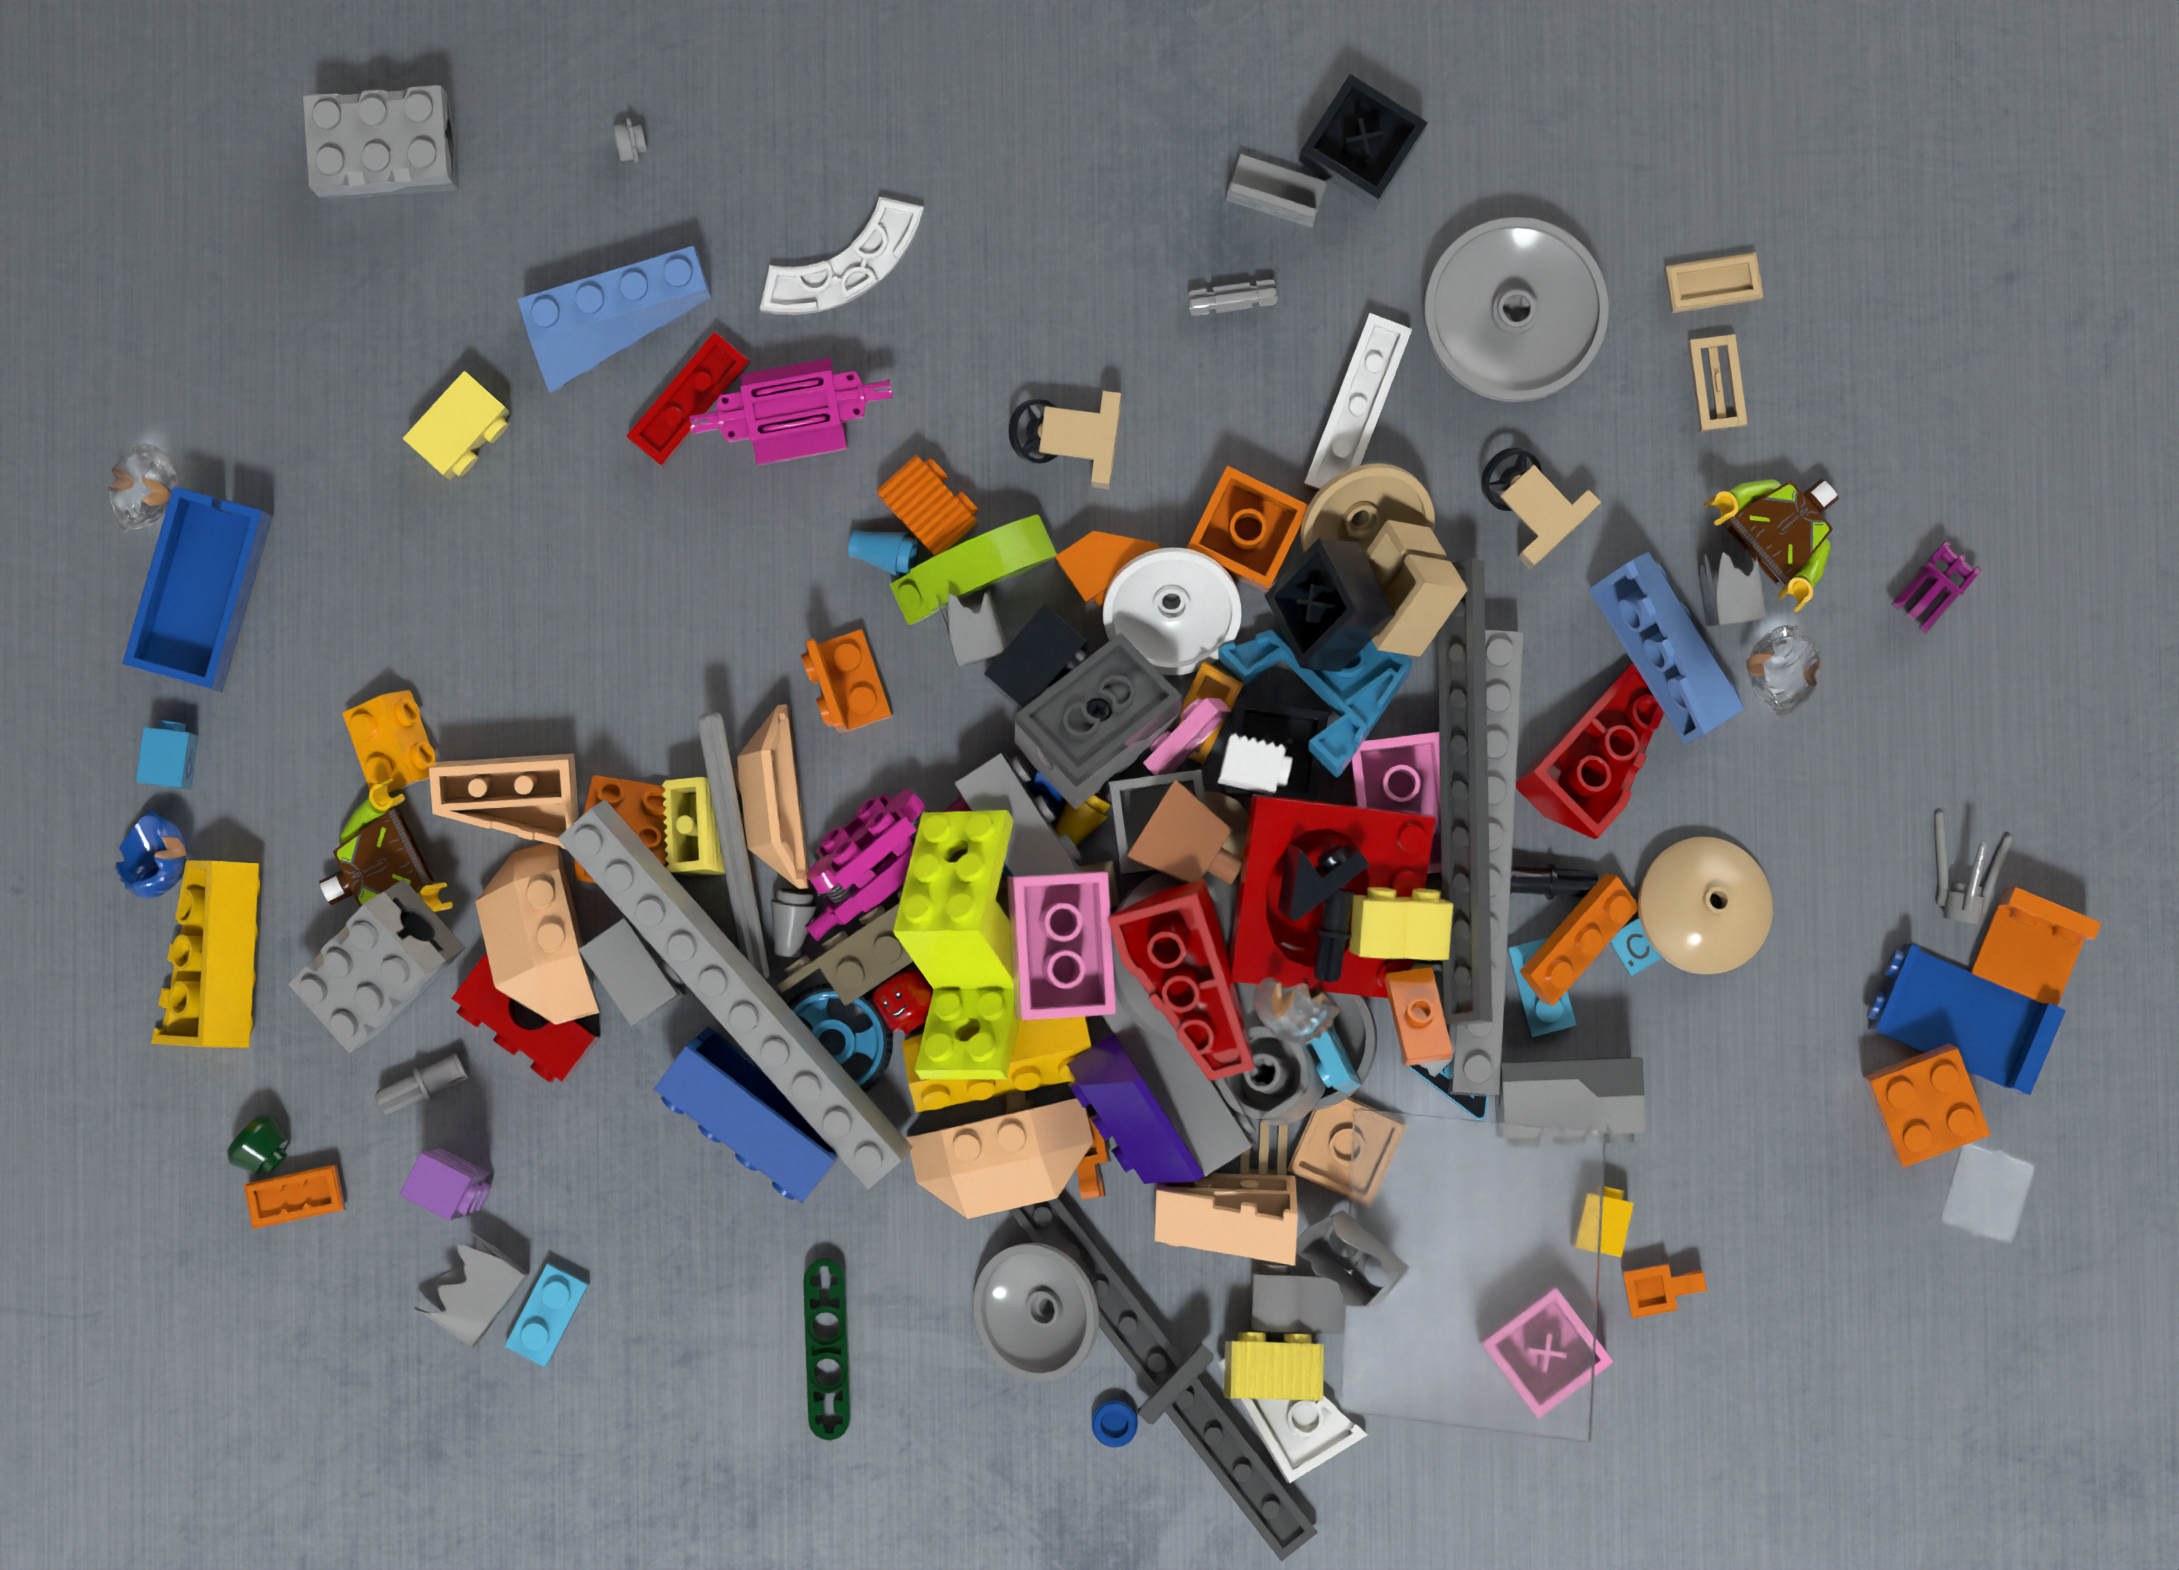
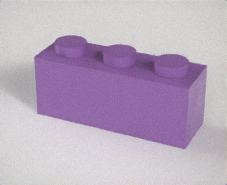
[399,1148,492,1221]

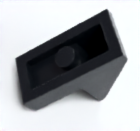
[1278,843,1370,922]

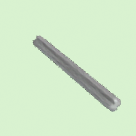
[697,713,770,980]

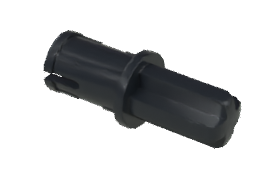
[1510,864,1598,900]
[1313,888,1355,982]

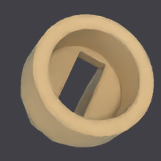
[1001,1089,1035,1114]

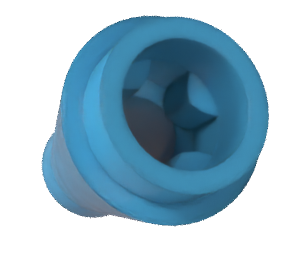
[848,530,919,576]

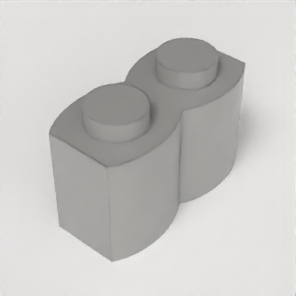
[1249,1264,1345,1334]

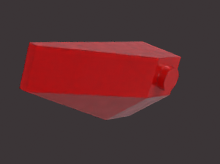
[1515,661,1664,839]
[1107,879,1255,1081]

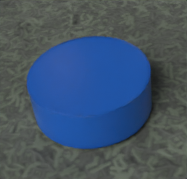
[1092,1400,1138,1447]

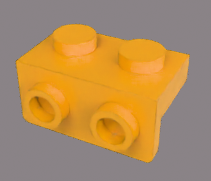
[342,690,436,795]

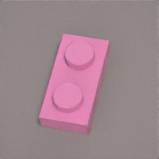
[1143,698,1232,776]

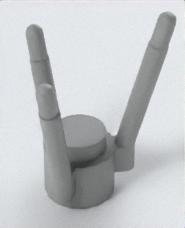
[1935,812,2012,925]

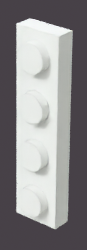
[1304,313,1412,491]

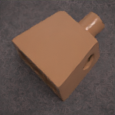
[1127,780,1243,886]

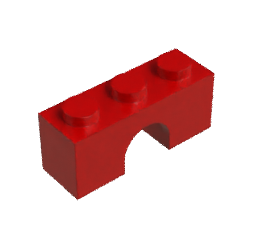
[451,954,600,1083]

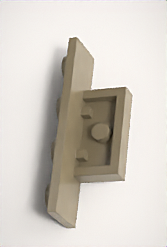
[777,890,913,1006]

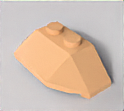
[732,704,811,890]
[475,843,600,1025]
[906,1098,1095,1219]

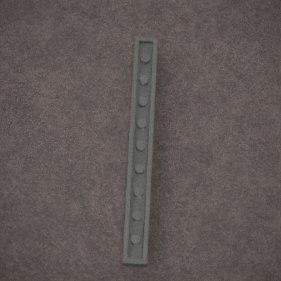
[1438,558,1492,1026]
[1009,1198,1318,1562]

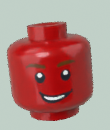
[872,968,934,1036]

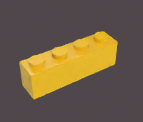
[151,860,260,1048]
[902,1016,1092,1113]

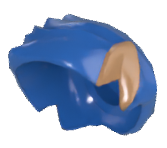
[114,809,187,899]

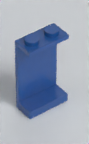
[1867,944,2066,1095]

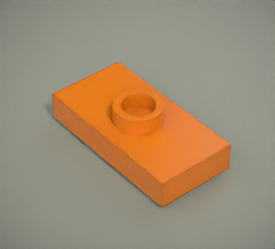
[1384,967,1453,1066]
[243,1164,346,1229]

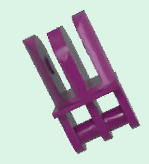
[1891,540,1982,634]

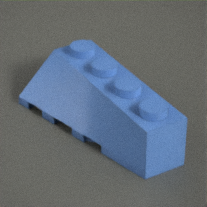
[517,245,712,394]
[1588,552,1745,746]

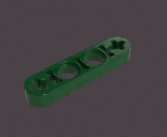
[803,1258,851,1441]

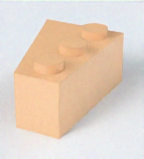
[429,754,579,849]
[1155,1173,1298,1266]

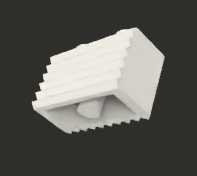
[1218,733,1292,795]

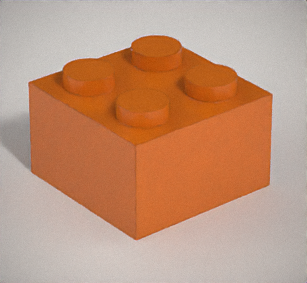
[1186,465,1309,593]
[1863,1044,1991,1168]

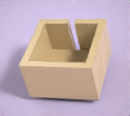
[1364,520,1468,657]

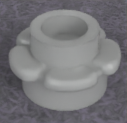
[613,118,646,163]

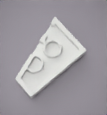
[1217,1357,1368,1483]

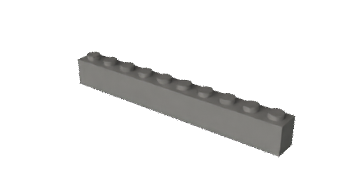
[1448,630,1524,1097]
[955,753,1256,1177]
[557,799,913,1190]

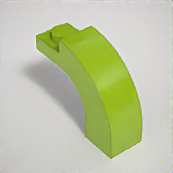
[889,514,1057,626]

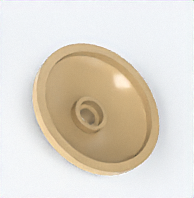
[1300,464,1435,554]
[1638,837,1773,975]

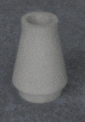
[771,888,817,957]

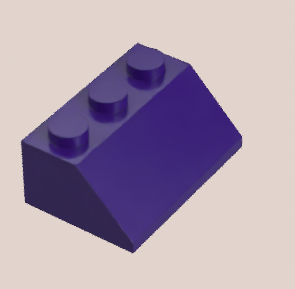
[1067,1034,1204,1184]

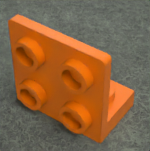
[801,629,892,734]
[575,775,669,884]
[1971,887,2101,1006]

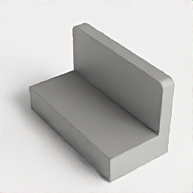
[1226,154,1327,228]

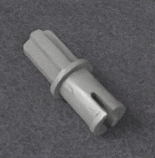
[375,1053,469,1114]

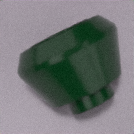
[227,1115,288,1175]

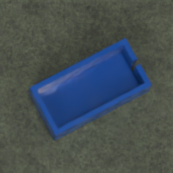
[122,486,272,692]
[654,1027,839,1203]

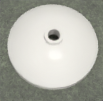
[1103,548,1241,675]

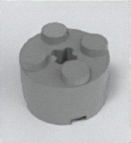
[1218,1026,1326,1125]

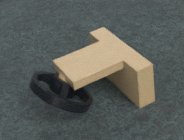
[1008,391,1122,489]
[1481,447,1601,570]

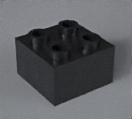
[1299,74,1428,209]
[1264,537,1396,672]
[983,604,1088,711]
[1222,698,1329,801]

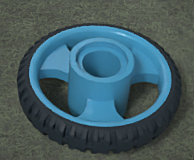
[787,983,893,1093]

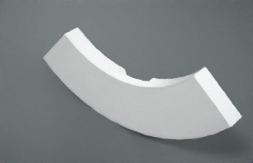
[760,197,924,315]

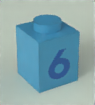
[136,720,198,790]

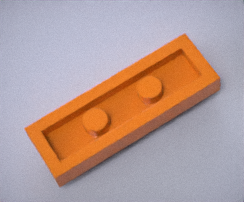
[1519,873,1638,1006]

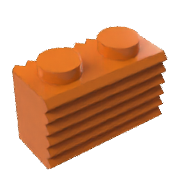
[875,454,979,557]

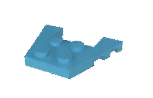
[1218,629,1413,778]

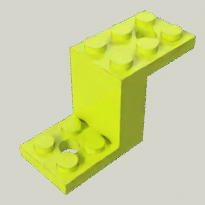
[893,810,1020,1079]

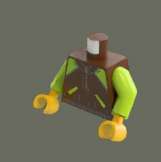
[1703,479,1839,612]
[319,778,453,912]

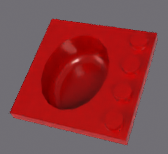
[1228,794,1436,999]

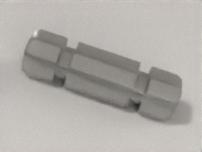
[1188,278,1278,317]

